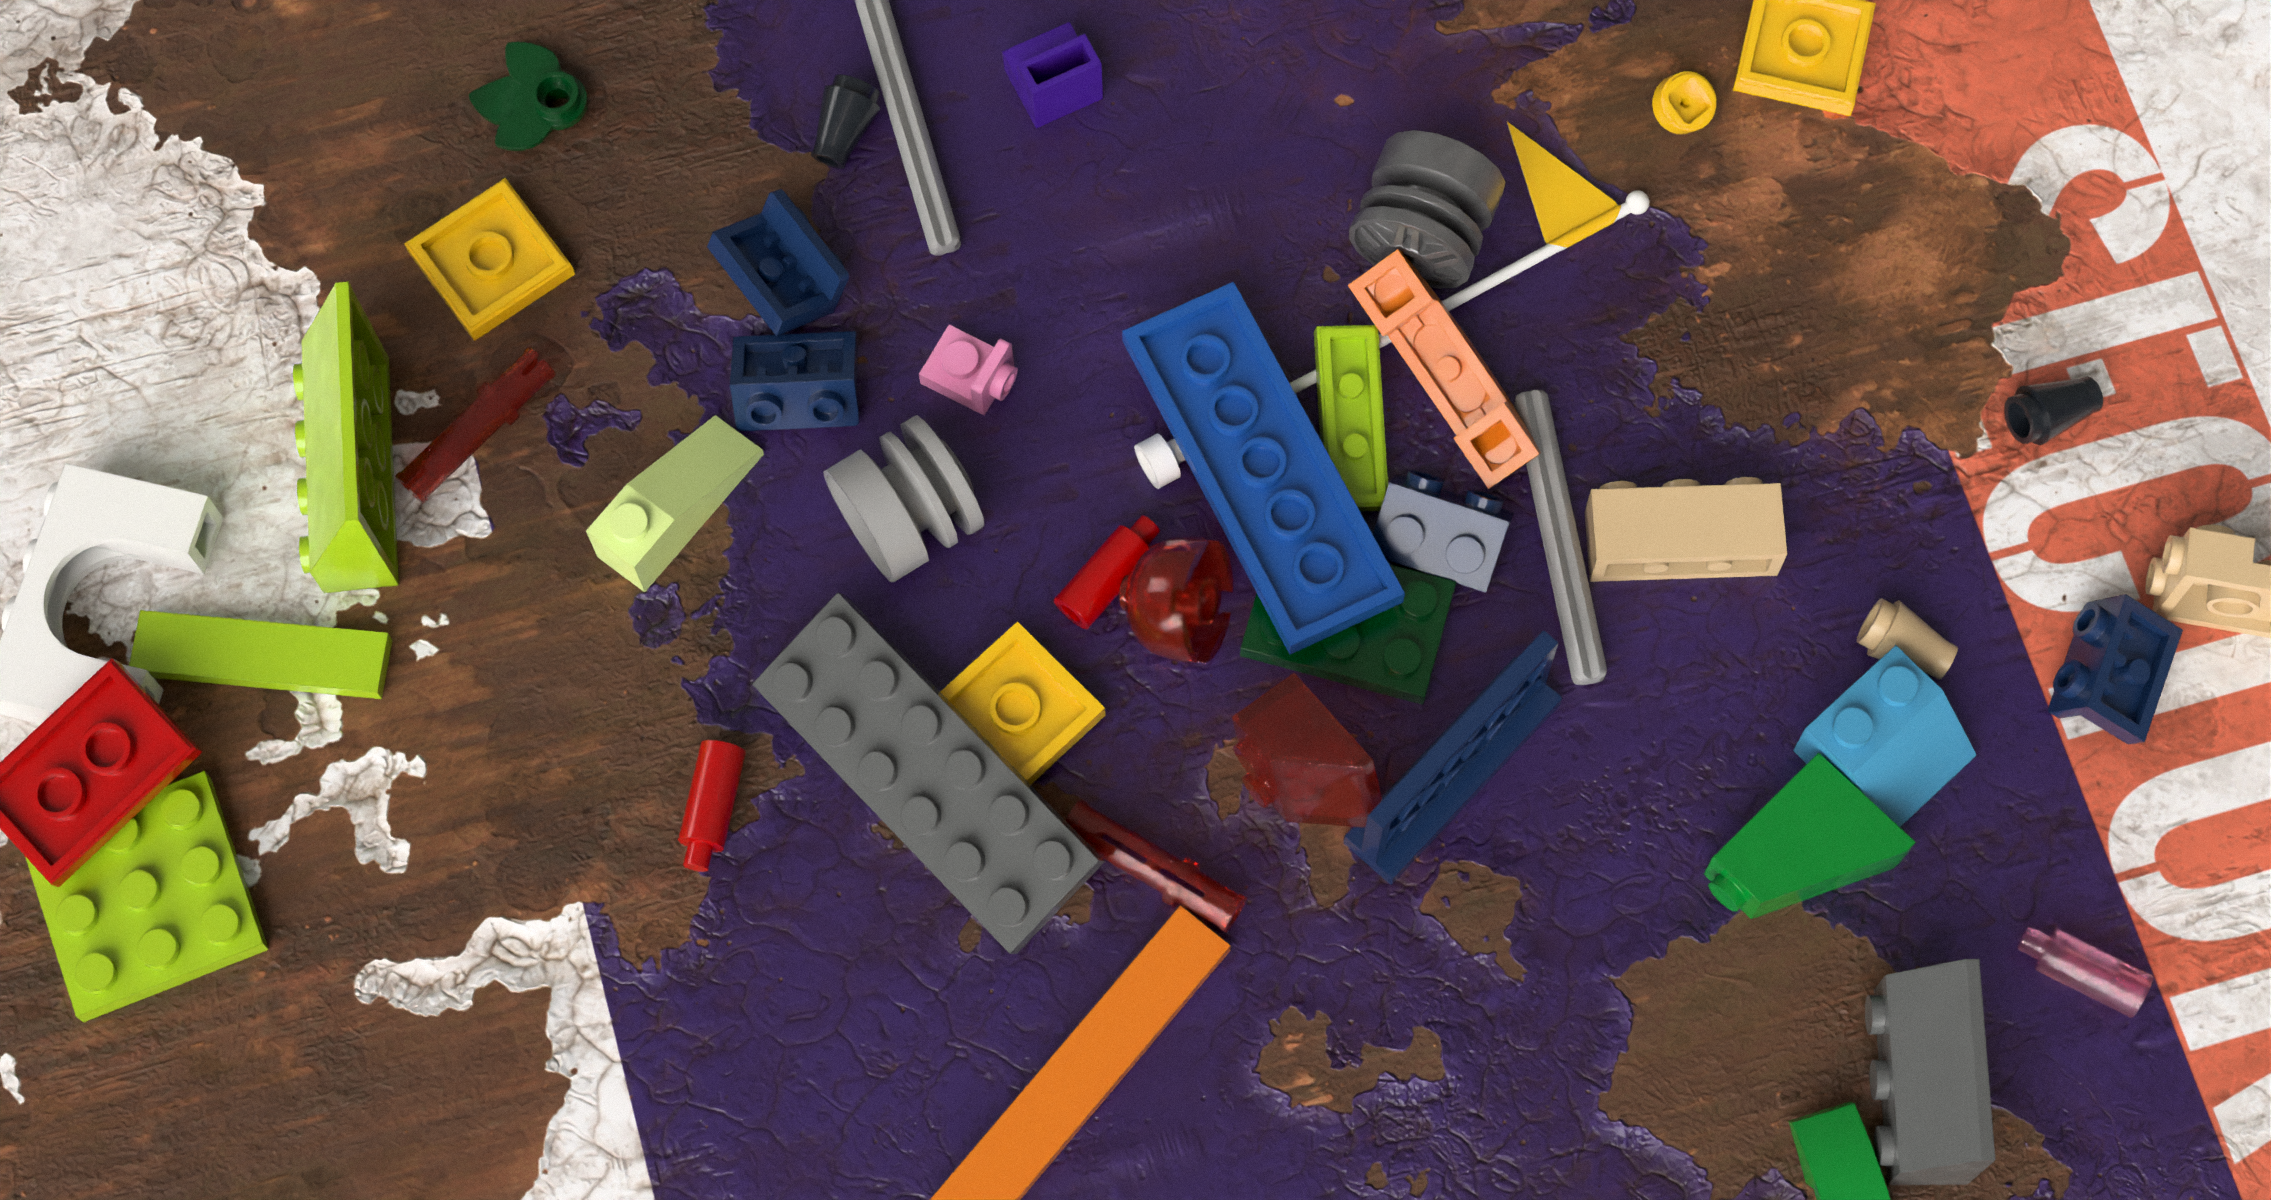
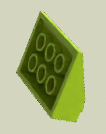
[293,281,399,593]

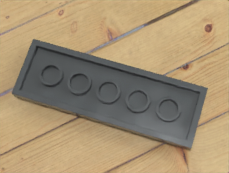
[752,593,1105,954]

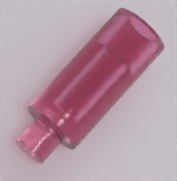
[2017,926,2153,1018]

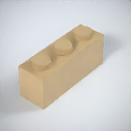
[1584,477,1787,582]

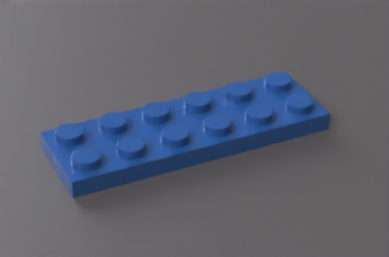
[1122,282,1405,654]

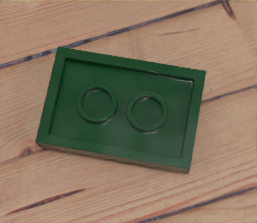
[1240,564,1456,705]

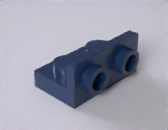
[730,331,859,431]
[2048,594,2183,745]

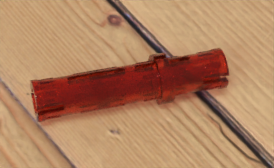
[395,347,556,504]
[1066,800,1247,933]

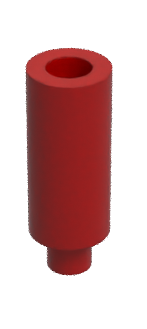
[1053,515,1160,629]
[678,740,746,872]

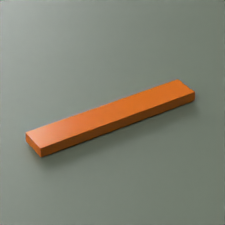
[930,905,1231,1200]

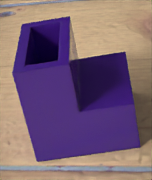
[1002,22,1103,128]

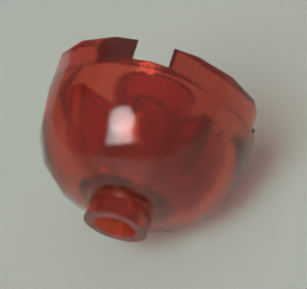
[1119,536,1233,664]

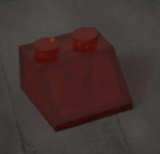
[1232,673,1382,828]

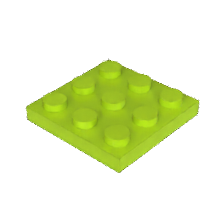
[25,771,269,1023]

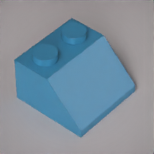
[1793,645,1976,827]

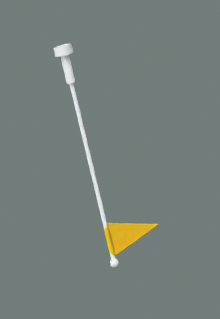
[1134,122,1650,489]

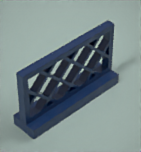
[1343,630,1563,885]

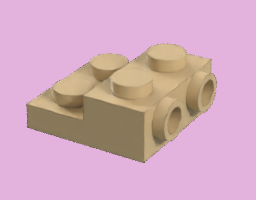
[2145,525,2271,638]

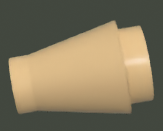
[1857,598,1958,680]

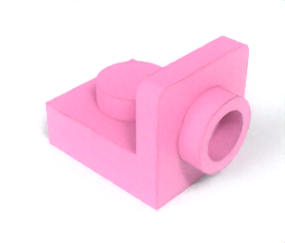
[919,325,1018,416]

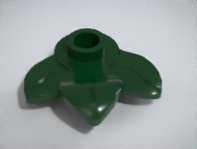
[469,42,588,151]

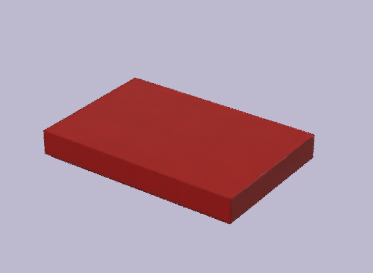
[0,658,203,887]

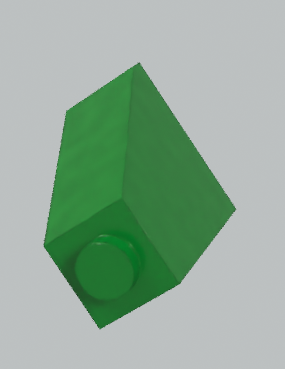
[1703,753,1916,919]

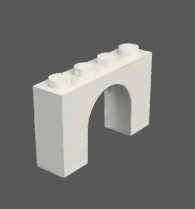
[0,463,224,724]

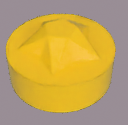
[1652,71,1716,134]

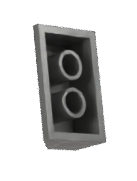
[1865,959,1995,1185]

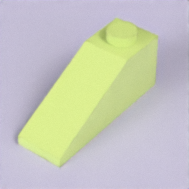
[586,415,764,592]

